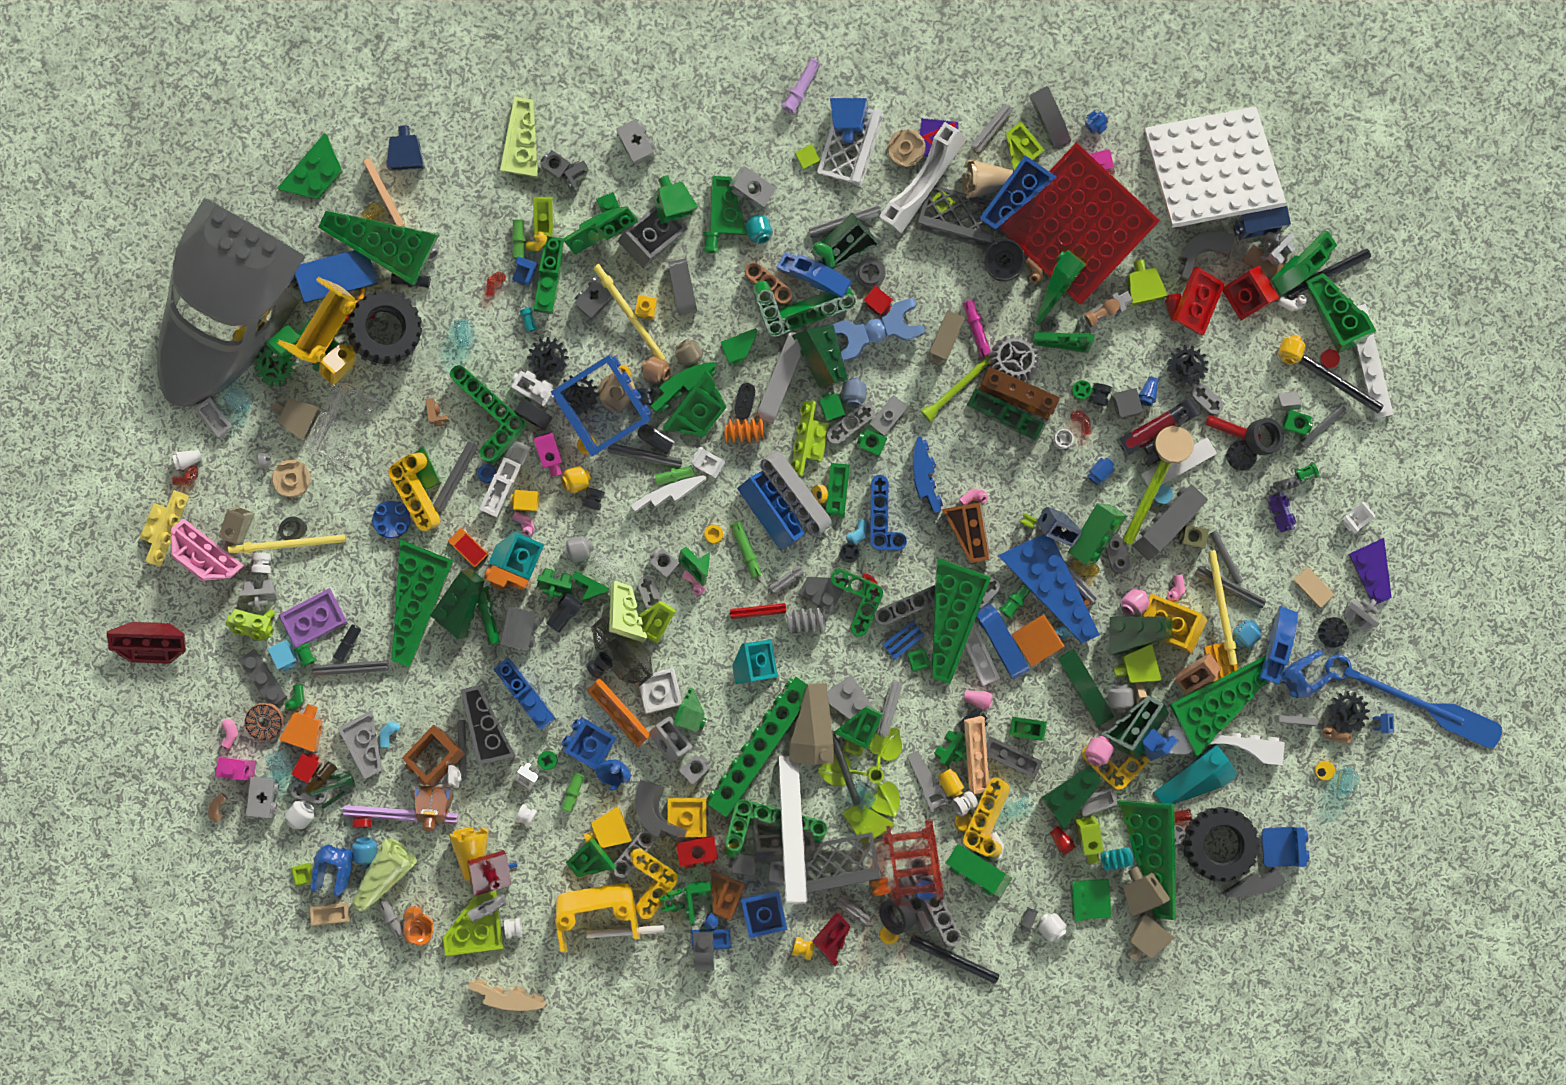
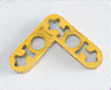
[1081,746,1150,790]
[630,849,678,919]

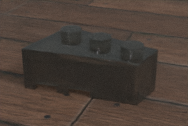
[752,817,815,863]

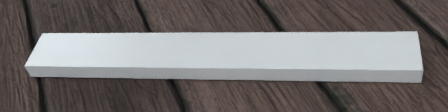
[778,756,806,904]

